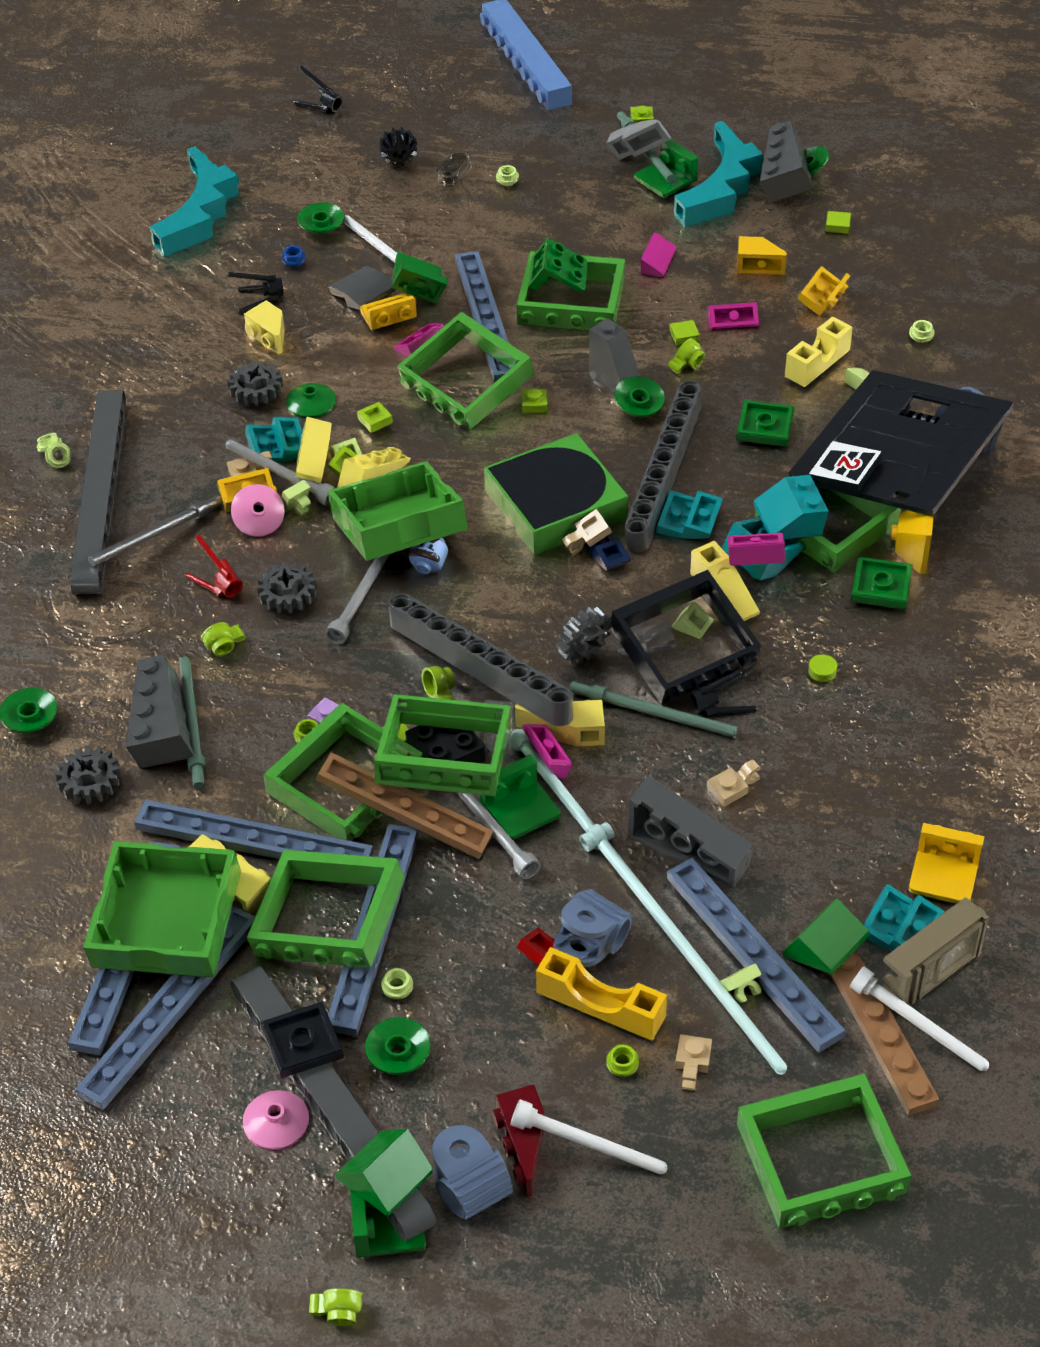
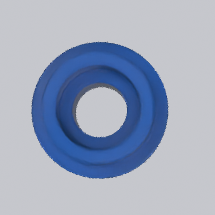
[282,246,306,267]

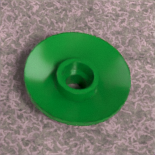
[804,146,830,176]
[297,202,344,233]
[614,376,665,417]
[286,383,336,418]
[0,688,57,733]
[365,1017,430,1075]

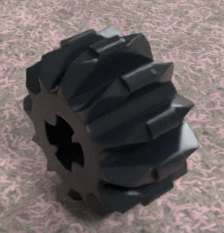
[379,127,417,166]

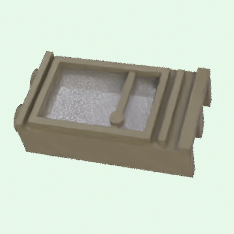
[883,897,989,1005]

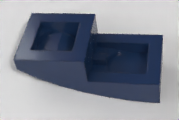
[584,533,631,571]

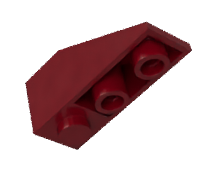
[492,1084,545,1197]

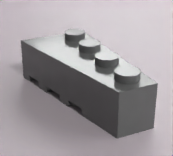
[760,121,814,203]
[126,654,194,769]
[628,775,753,888]

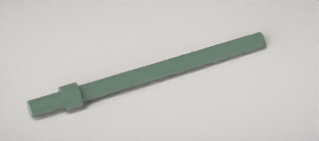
[617,111,675,183]
[179,656,206,790]
[570,681,738,738]

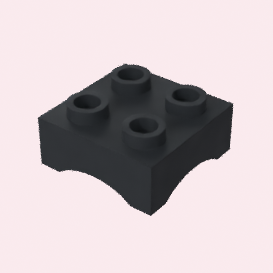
[405,725,486,763]

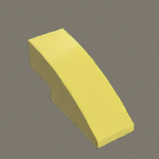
[295,417,332,483]

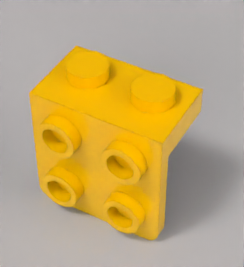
[909,823,985,904]

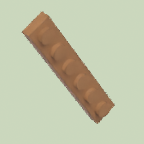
[316,752,493,859]
[831,950,940,1116]

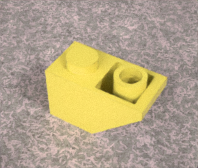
[244,300,285,354]

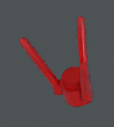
[185,535,243,598]

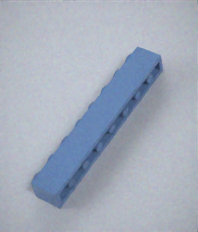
[480,0,572,110]

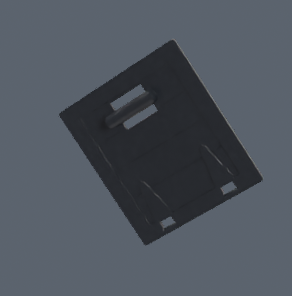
[788,370,1013,516]

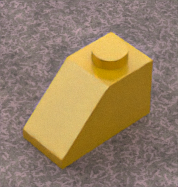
[737,236,787,275]

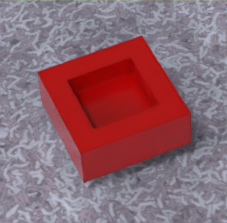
[517,927,554,966]

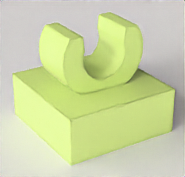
[281,480,311,516]
[720,963,762,1003]

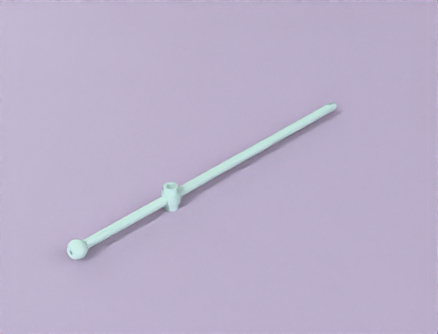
[509,729,787,1075]

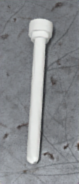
[343,215,397,263]
[849,966,989,1071]
[510,1099,668,1174]

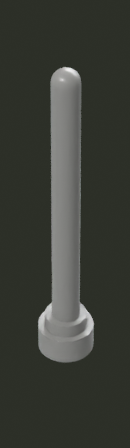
[225,440,336,506]
[325,554,389,645]
[456,792,541,879]

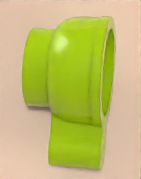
[668,338,706,374]
[201,622,246,657]
[422,666,455,700]
[309,1288,363,1326]

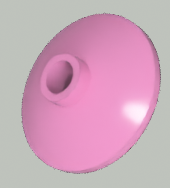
[231,484,285,537]
[243,1090,310,1150]

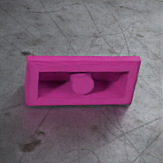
[641,232,677,278]
[707,302,759,330]
[394,323,444,358]
[727,533,785,566]
[521,724,573,779]

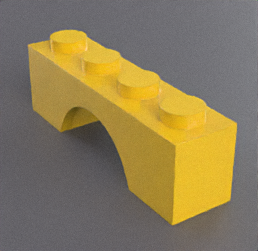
[536,947,667,1041]

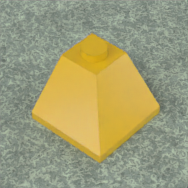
[890,510,934,575]

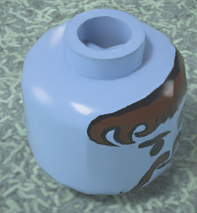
[409,538,448,574]

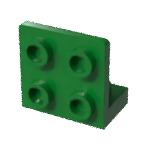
[634,139,699,198]
[528,238,588,293]
[392,252,448,304]
[480,755,561,840]
[350,1187,426,1258]

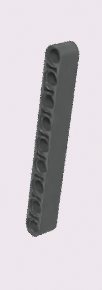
[625,380,702,553]
[388,594,573,726]

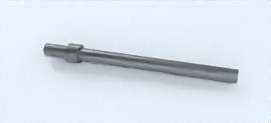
[88,495,223,567]

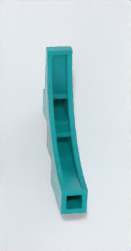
[674,121,764,227]
[150,146,239,257]

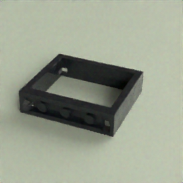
[610,570,762,704]

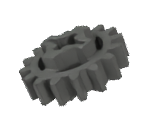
[227,361,283,406]
[257,562,317,613]
[556,606,613,664]
[55,746,122,804]

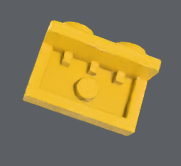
[797,266,850,316]
[360,293,417,330]
[217,468,277,512]

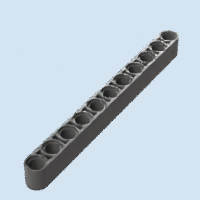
[70,390,126,595]
[230,966,437,1242]

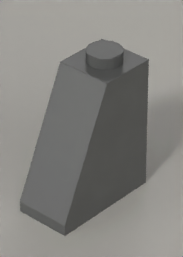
[589,318,640,392]

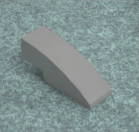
[606,119,671,160]

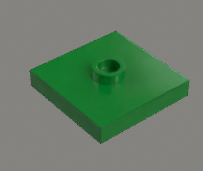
[736,400,794,447]
[850,557,913,610]

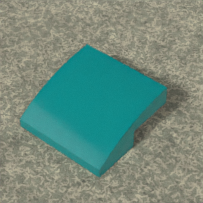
[245,417,302,464]
[655,490,723,539]
[863,884,945,951]

